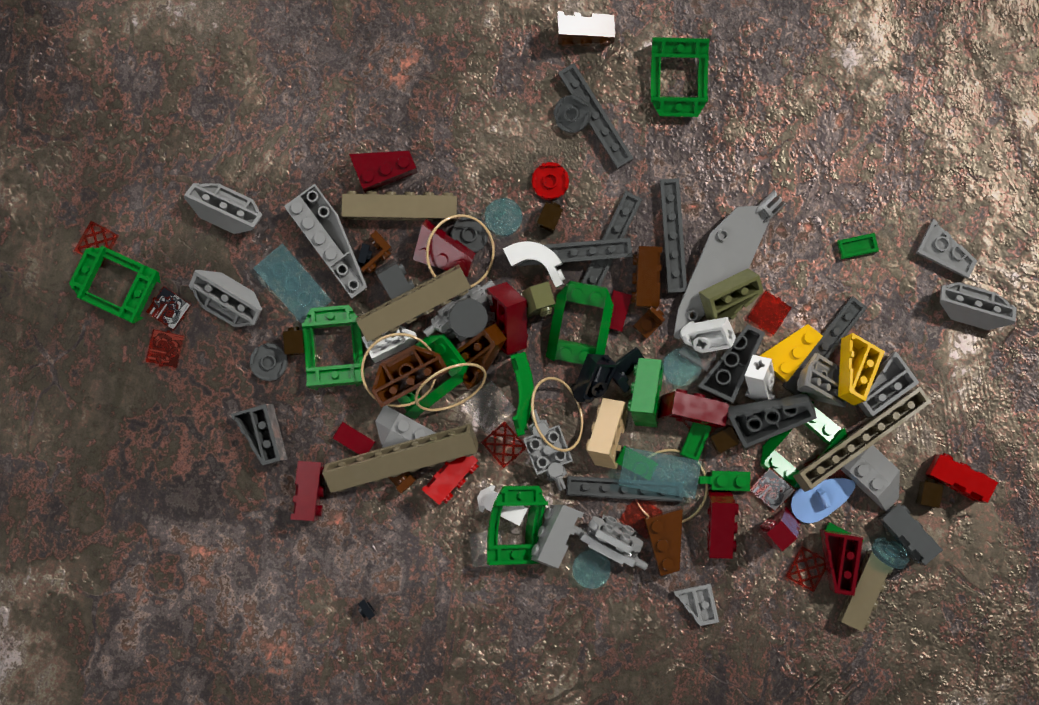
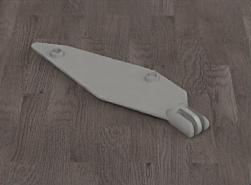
[674,190,786,339]

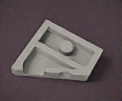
[674,583,719,626]

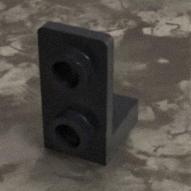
[612,347,644,393]

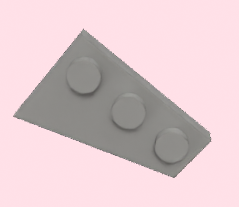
[916,219,977,279]

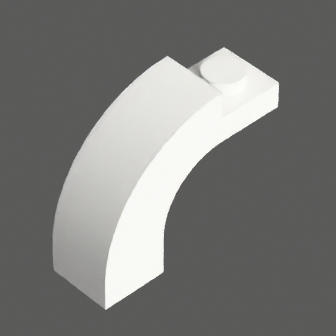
[503,241,565,288]

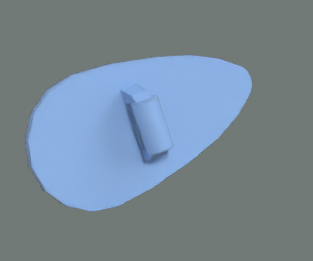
[790,478,856,523]

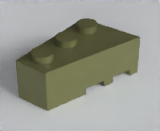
[699,269,764,320]
[520,281,555,318]

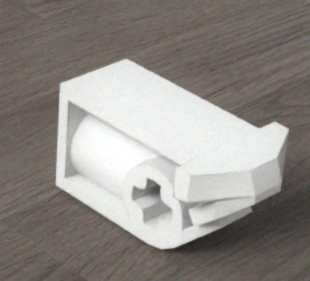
[680,317,736,353]
[362,325,417,363]
[745,355,775,402]
[477,485,528,526]

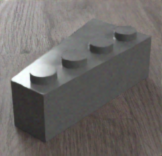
[698,325,766,404]
[728,393,817,448]

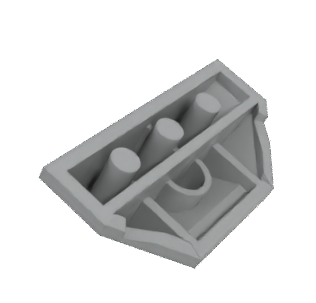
[184,183,262,234]
[189,270,262,327]
[940,282,1017,330]
[797,353,846,407]
[375,405,436,448]
[840,445,900,512]

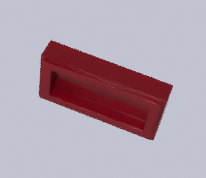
[609,290,632,332]
[333,422,375,454]

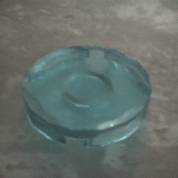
[485,198,522,236]
[663,348,701,386]
[872,537,910,569]
[572,550,611,589]

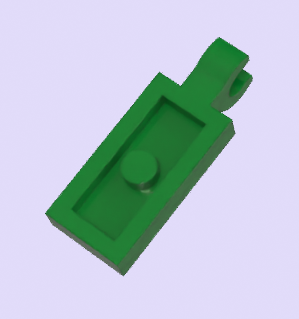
[697,471,750,491]

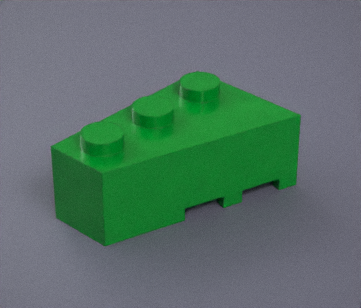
[628,358,664,428]

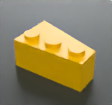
[759,324,823,382]
[838,333,885,406]

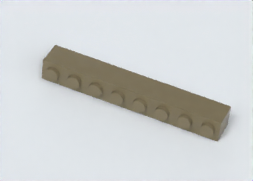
[793,387,931,492]
[322,424,478,493]

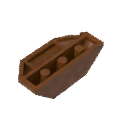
[371,345,449,408]

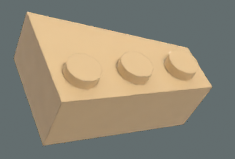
[586,398,628,469]

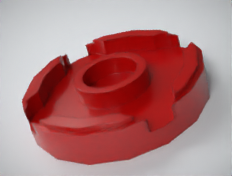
[531,162,569,201]

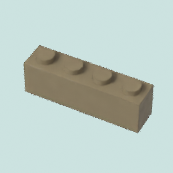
[837,550,894,632]

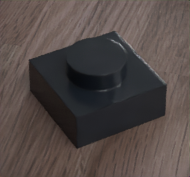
[357,243,372,266]
[358,598,377,620]

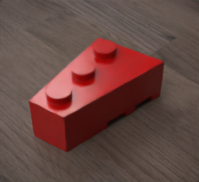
[925,453,998,503]
[421,455,479,505]

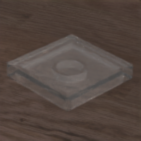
[462,381,516,435]

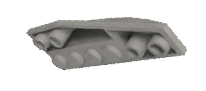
[284,184,368,299]

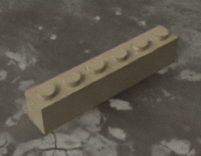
[341,191,458,222]
[356,264,471,342]

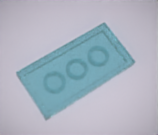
[254,243,332,324]
[618,447,702,499]

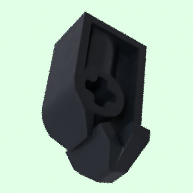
[571,354,617,404]

